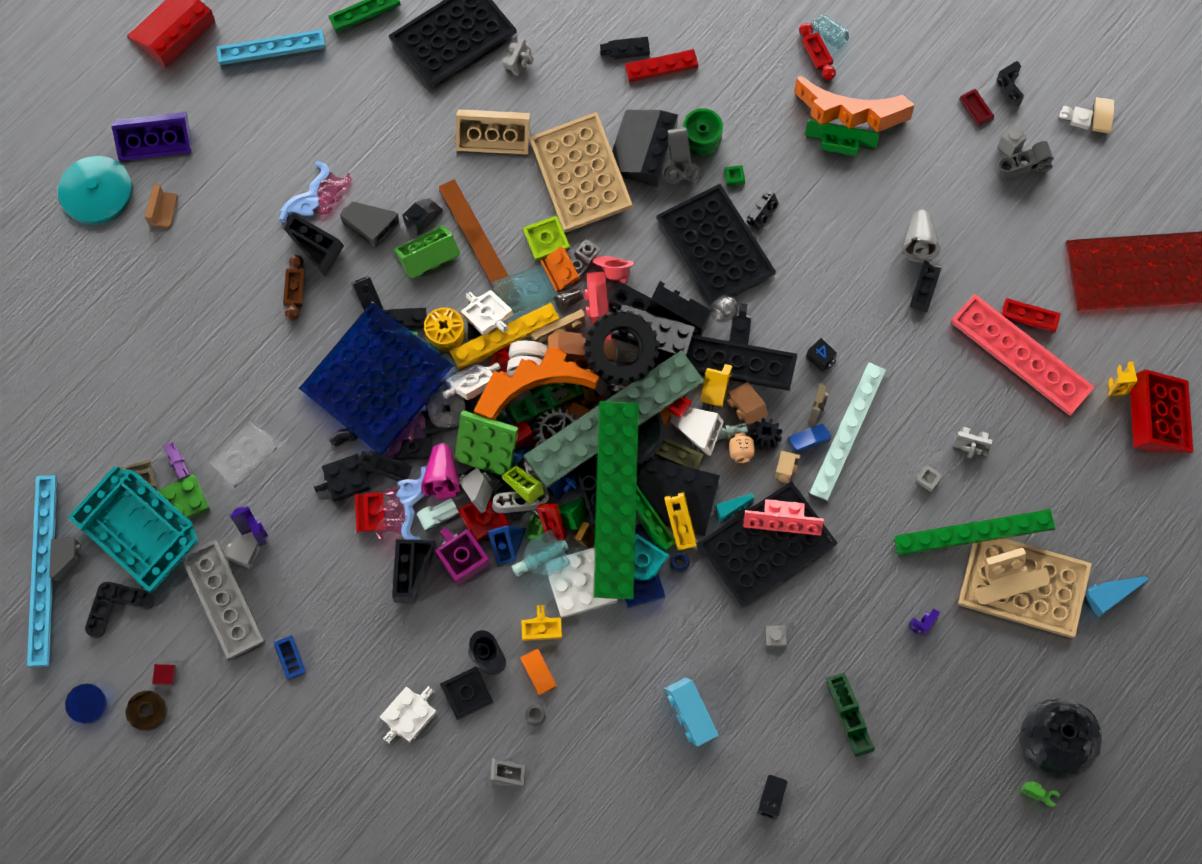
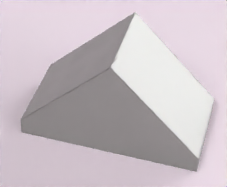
[491,759,525,786]

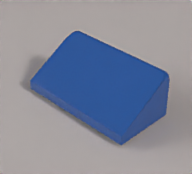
[788,423,832,454]

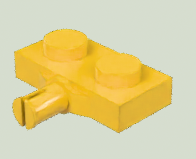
[521,605,562,641]

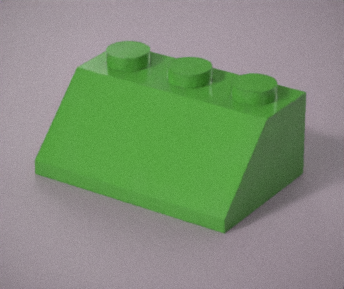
[394,225,461,278]

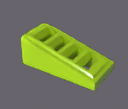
[502,466,544,503]

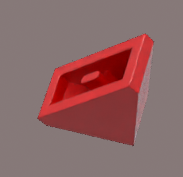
[512,421,537,449]

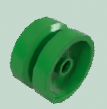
[683,108,723,156]

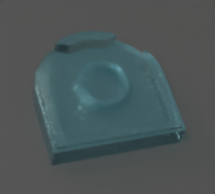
[524,529,571,576]

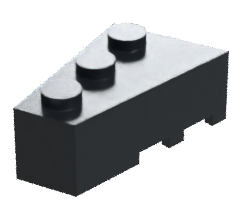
[650,281,711,336]

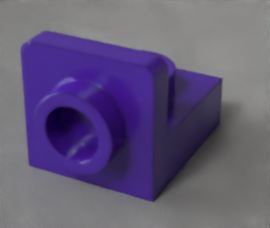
[908,608,940,636]

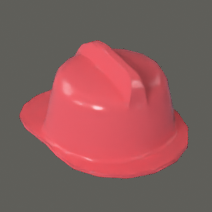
[593,256,634,283]

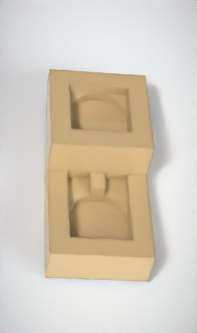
[1092,97,1114,134]

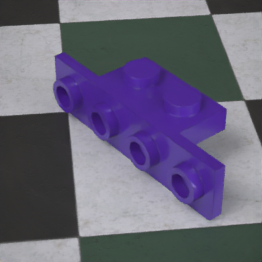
[230,506,268,547]

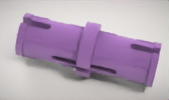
[163,442,190,481]

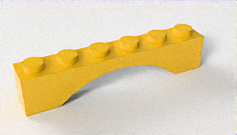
[449,303,560,372]

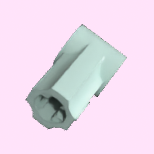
[417,499,459,532]

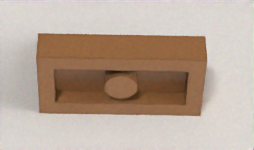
[145,184,178,228]

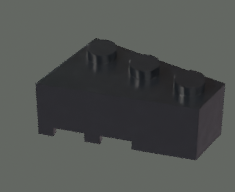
[283,213,344,277]
[392,539,437,603]

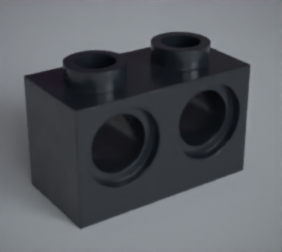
[609,282,651,312]

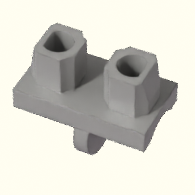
[502,39,534,76]
[953,427,993,458]

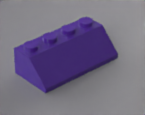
[112,112,192,161]

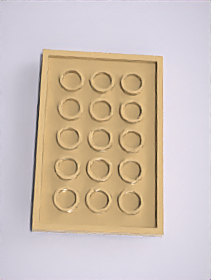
[529,112,633,233]
[957,538,1092,639]

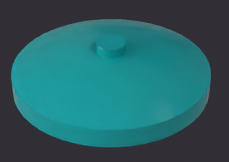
[58,156,133,225]

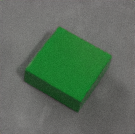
[724,165,745,187]

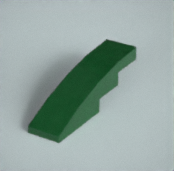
[505,383,584,425]
[825,672,874,757]

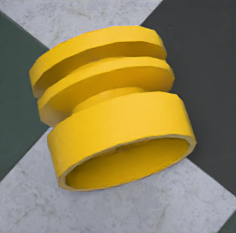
[424,307,466,356]

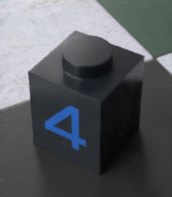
[806,338,837,372]

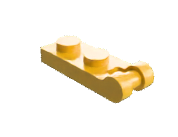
[665,492,697,550]

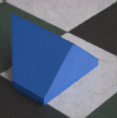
[488,526,527,566]

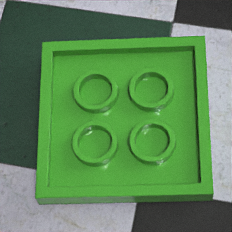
[454,410,518,476]

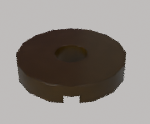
[125,690,167,731]

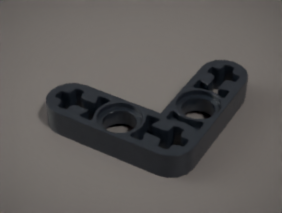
[85,582,155,638]

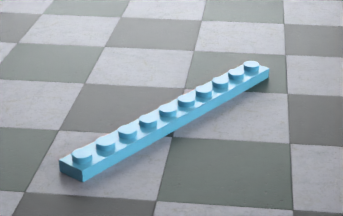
[27,475,57,668]

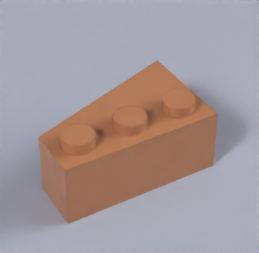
[548,330,617,371]

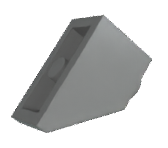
[459,467,493,514]
[225,532,266,569]

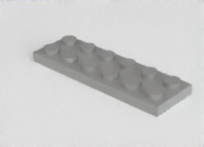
[182,539,265,660]

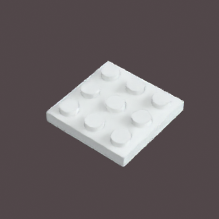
[544,548,618,619]

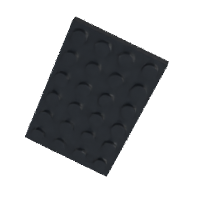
[389,0,517,88]
[656,184,776,307]
[696,481,837,608]

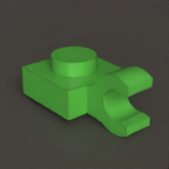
[1020,781,1060,807]

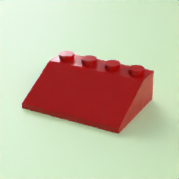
[127,0,215,68]
[1130,369,1193,453]

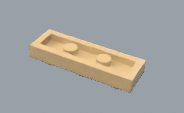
[531,309,585,344]

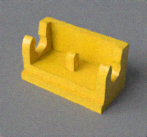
[1108,362,1137,396]

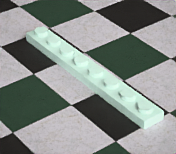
[809,362,886,503]

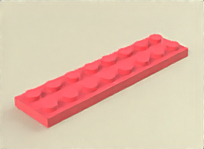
[950,294,1095,416]

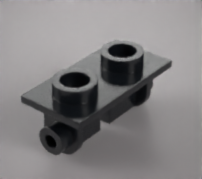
[747,192,779,231]

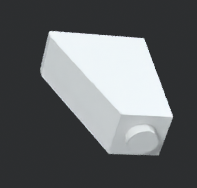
[670,407,724,456]

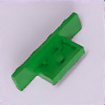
[805,119,879,156]

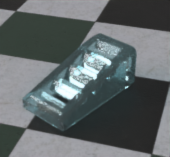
[811,13,849,49]

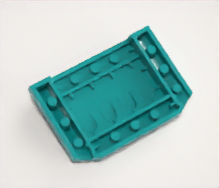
[67,466,199,594]

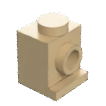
[775,451,800,483]

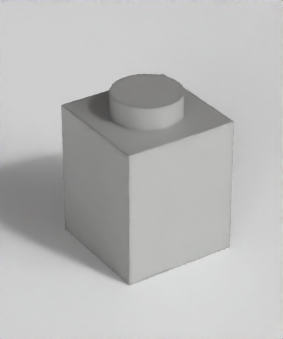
[997,125,1027,156]

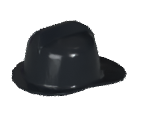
[468,630,506,675]

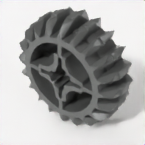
[532,407,577,447]

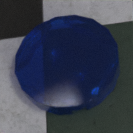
[65,683,107,724]

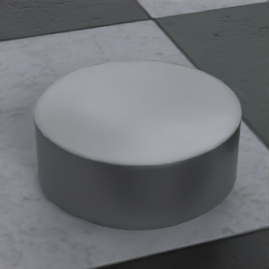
[525,704,545,726]

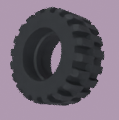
[583,310,660,386]

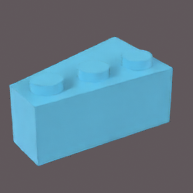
[664,678,719,747]

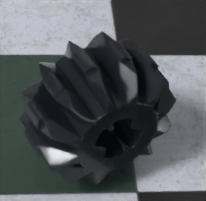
[750,418,783,451]

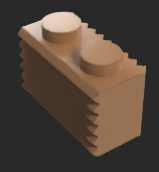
[727,382,768,425]

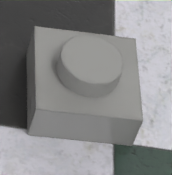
[915,464,943,492]
[765,625,787,647]

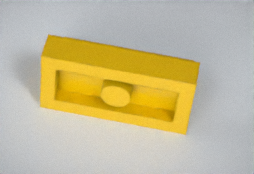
[700,364,732,407]

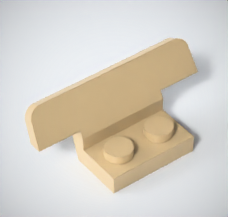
[973,548,1050,605]

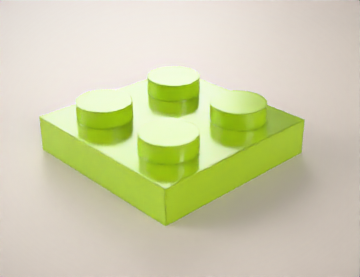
[522,215,570,262]

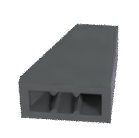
[340,201,399,247]

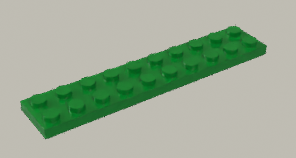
[593,401,639,600]

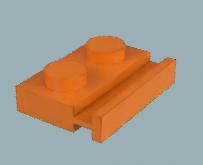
[540,246,580,293]

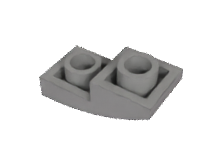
[571,239,601,281]

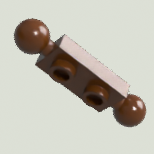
[283,255,305,321]

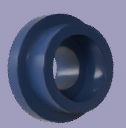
[670,552,690,572]

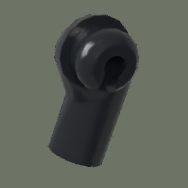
[329,428,358,446]

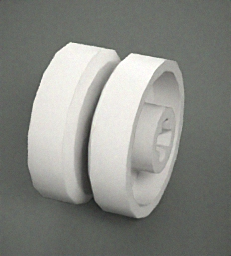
[507,341,548,372]

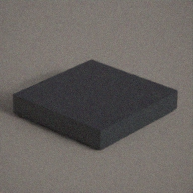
[440,666,494,720]

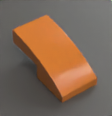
[519,649,557,695]

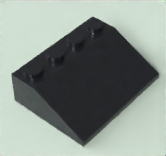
[612,110,678,187]
[637,458,720,536]

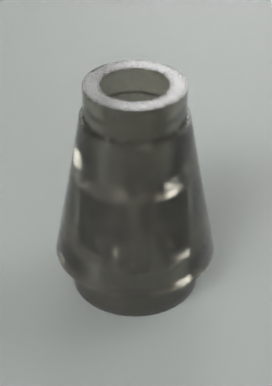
[554,289,584,310]

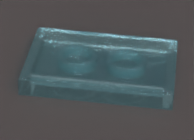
[491,265,558,313]

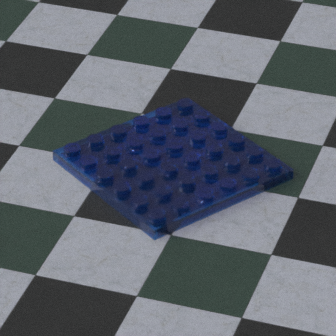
[299,302,456,455]

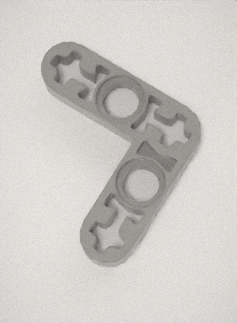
[492,460,549,513]

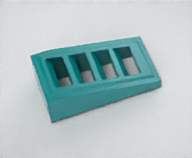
[715,493,754,523]

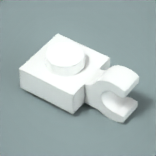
[1059,106,1093,130]

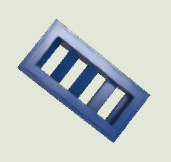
[273,635,306,680]

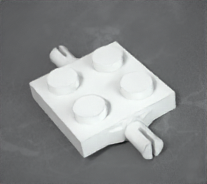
[461,290,514,336]
[443,362,500,400]
[380,686,437,744]

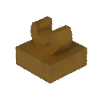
[572,522,595,549]

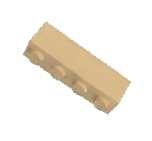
[456,110,530,154]

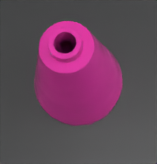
[421,443,460,499]

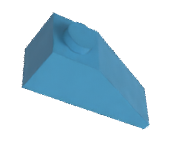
[1084,576,1149,618]

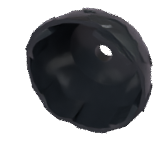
[1021,697,1102,779]

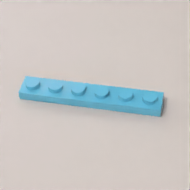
[216,29,325,65]

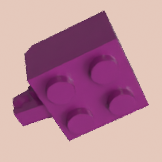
[435,527,490,587]

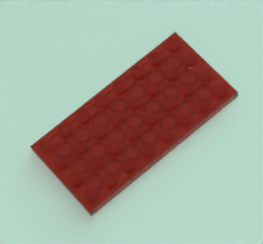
[1065,231,1202,311]

